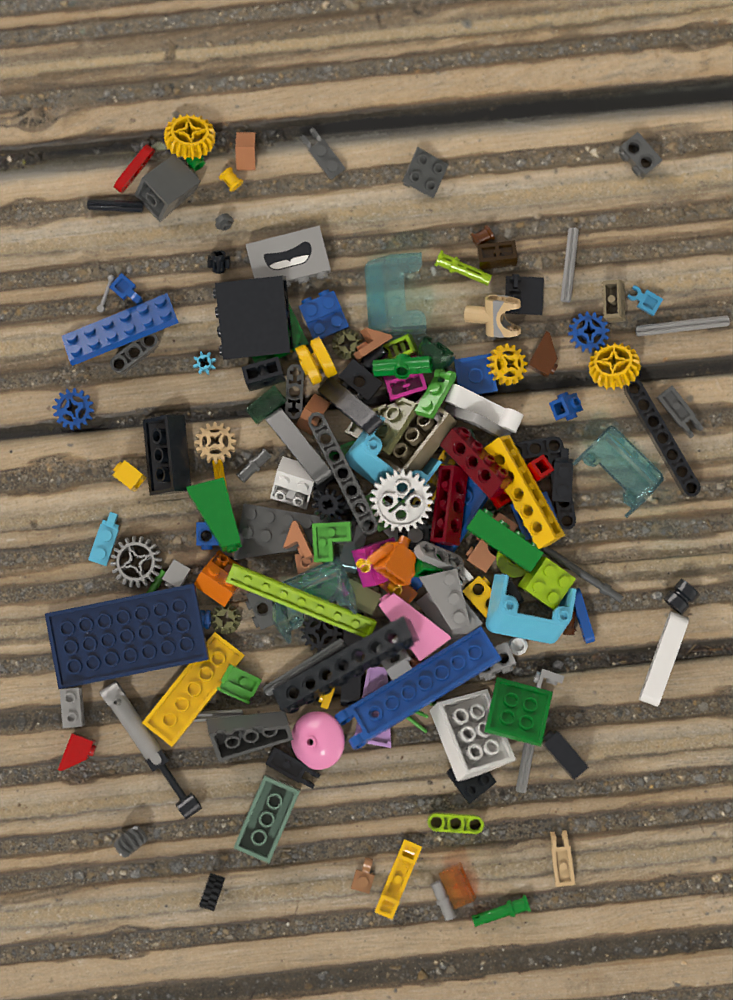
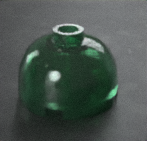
[417,336,456,370]

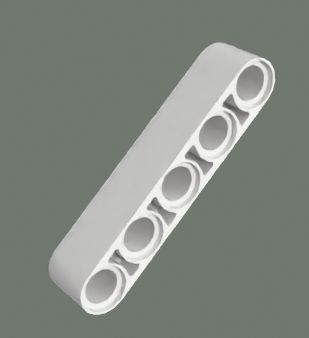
[639,611,689,706]

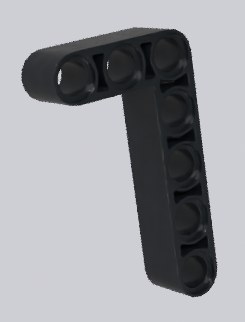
[514,436,576,530]

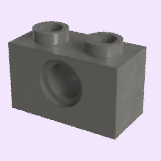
[245,592,283,630]

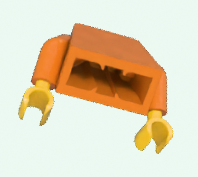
[356,536,416,595]

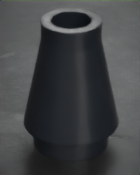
[360,345,389,373]

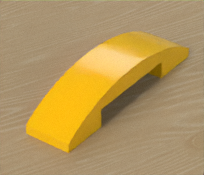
[374,839,422,919]

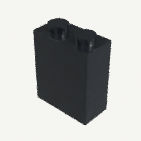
[542,730,589,780]

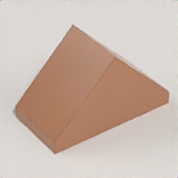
[235,133,256,171]
[296,394,331,436]

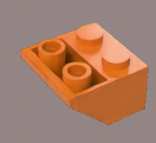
[194,550,241,607]

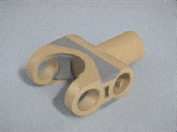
[464,295,521,338]

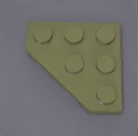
[345,397,418,455]

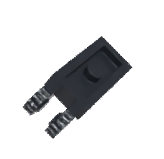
[265,747,321,789]

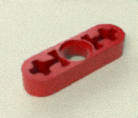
[113,144,155,193]

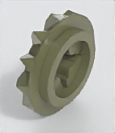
[332,329,362,359]
[211,604,241,634]

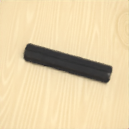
[87,199,144,212]

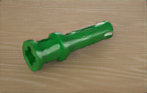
[471,895,531,928]

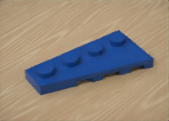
[435,476,489,553]

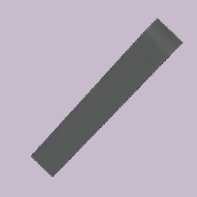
[308,412,378,535]

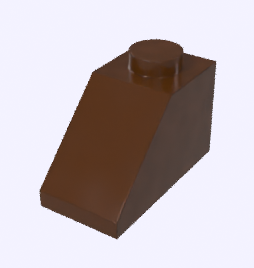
[527,331,558,377]

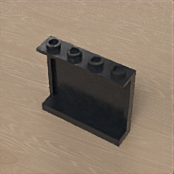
[213,275,294,360]

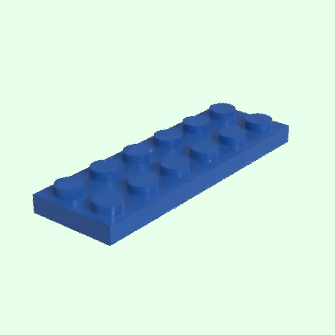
[61,293,179,366]

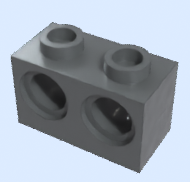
[618,132,663,179]

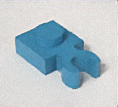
[627,286,663,316]

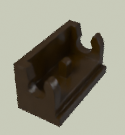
[477,240,518,270]

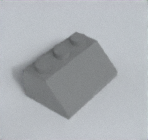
[416,593,482,645]

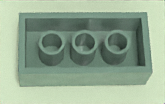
[233,774,301,863]

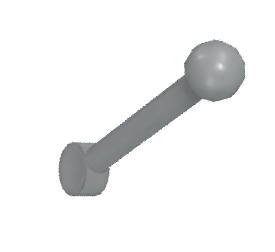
[97,275,115,313]

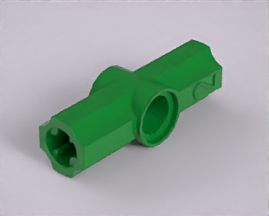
[373,354,433,379]

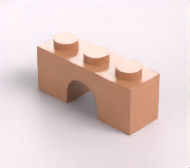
[466,512,518,573]

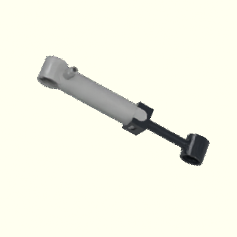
[100,681,202,820]

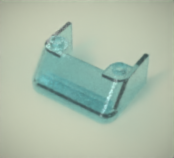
[572,426,664,518]
[272,559,357,644]

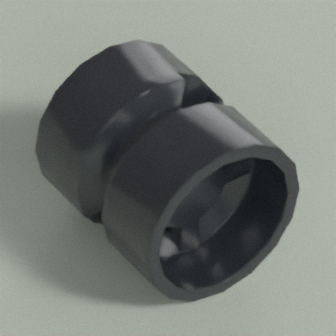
[663,578,700,615]

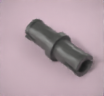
[236,448,272,483]

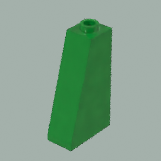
[186,477,242,553]

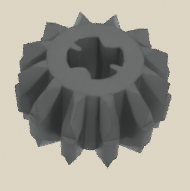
[114,826,148,858]

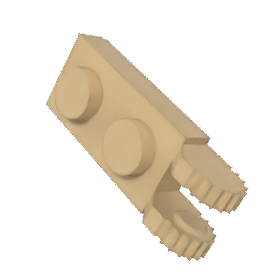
[550,830,575,887]

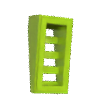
[374,334,419,359]

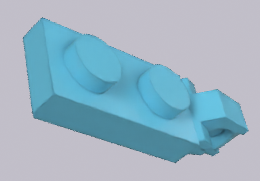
[88,512,120,566]

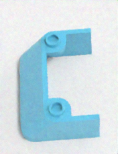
[345,415,442,502]
[486,574,577,644]

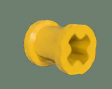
[218,167,244,192]

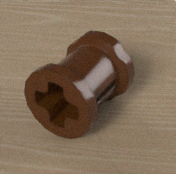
[470,225,495,247]

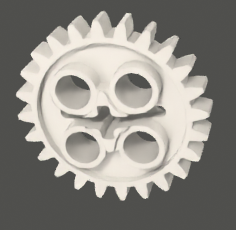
[370,469,433,532]

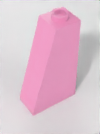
[379,592,451,661]

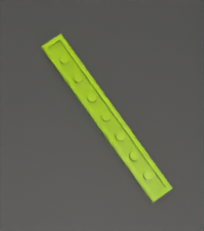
[226,563,377,638]

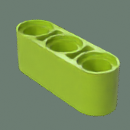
[427,812,484,834]

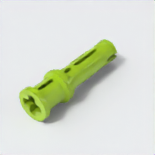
[434,250,492,286]

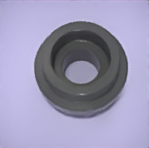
[215,214,234,231]

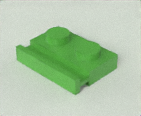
[217,664,262,704]

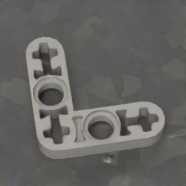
[444,404,511,438]

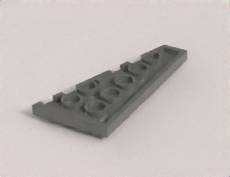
[234,504,356,561]

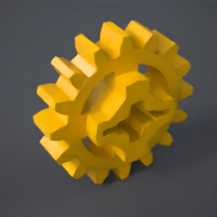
[486,343,528,386]

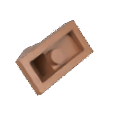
[353,328,393,360]
[283,520,314,559]

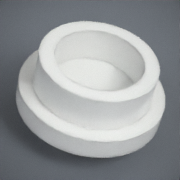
[508,637,528,655]

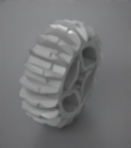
[110,536,163,588]

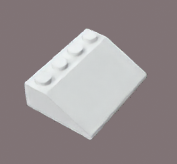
[429,689,516,782]

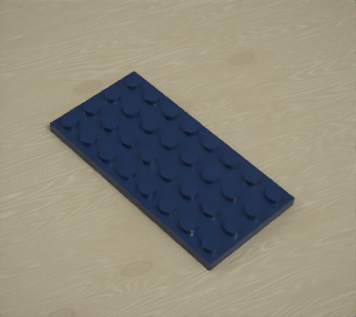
[45,584,210,689]

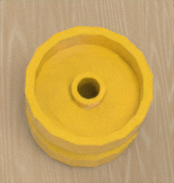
[295,337,337,386]

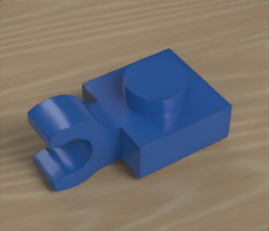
[109,273,143,305]

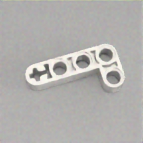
[445,384,524,433]

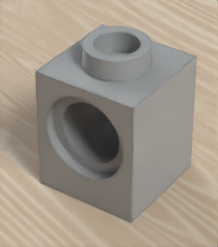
[162,559,192,588]

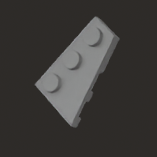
[419,569,470,630]

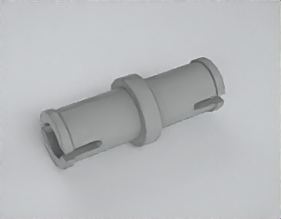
[430,880,457,921]

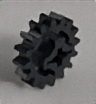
[300,615,342,652]

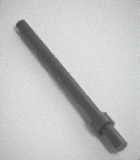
[526,538,624,603]

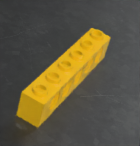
[484,435,565,549]

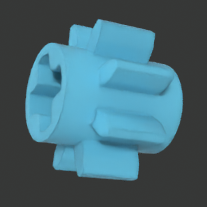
[193,351,216,375]

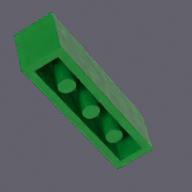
[466,508,544,573]

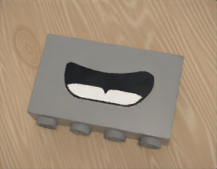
[245,226,331,287]

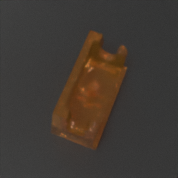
[439,862,477,909]

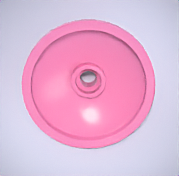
[291,711,345,770]

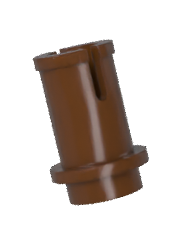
[563,612,577,635]

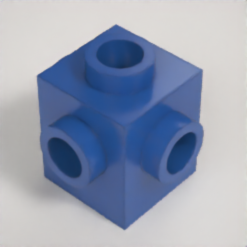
[549,392,583,421]

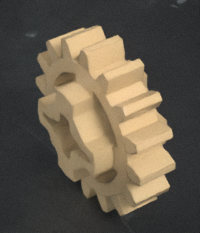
[194,422,237,464]

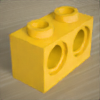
[113,460,147,492]
[462,576,492,619]

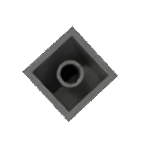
[135,154,201,222]

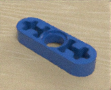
[574,588,595,644]

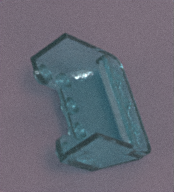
[365,252,427,335]

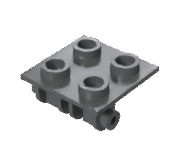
[402,147,449,199]

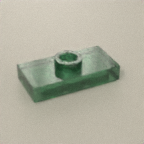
[245,385,287,424]

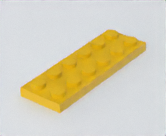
[142,632,245,747]

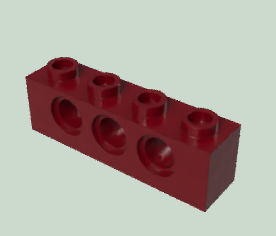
[440,426,513,499]
[430,465,468,546]

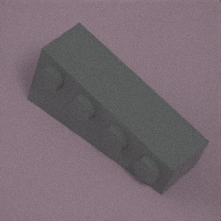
[206,711,293,762]

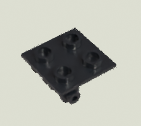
[505,274,544,315]
[446,768,496,804]

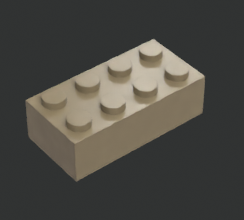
[377,395,458,474]

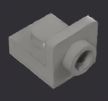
[533,669,565,688]

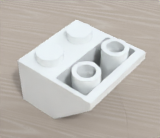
[270,456,315,509]

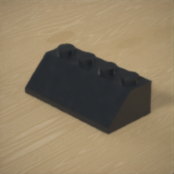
[143,414,191,496]

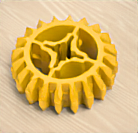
[164,113,215,160]
[588,342,641,390]

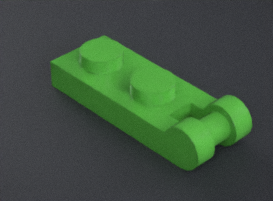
[414,368,456,419]

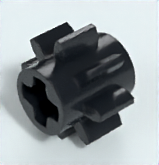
[207,250,230,274]

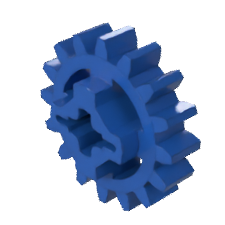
[568,311,610,353]
[52,388,95,430]

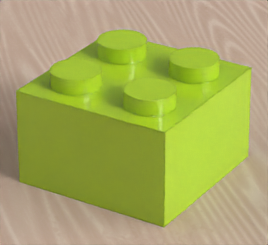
[518,556,576,610]

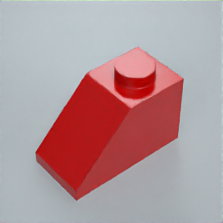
[58,733,97,771]

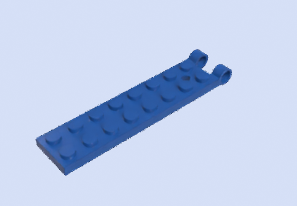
[334,626,502,750]

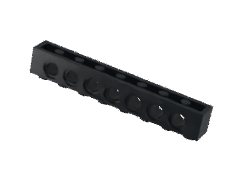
[272,616,419,714]

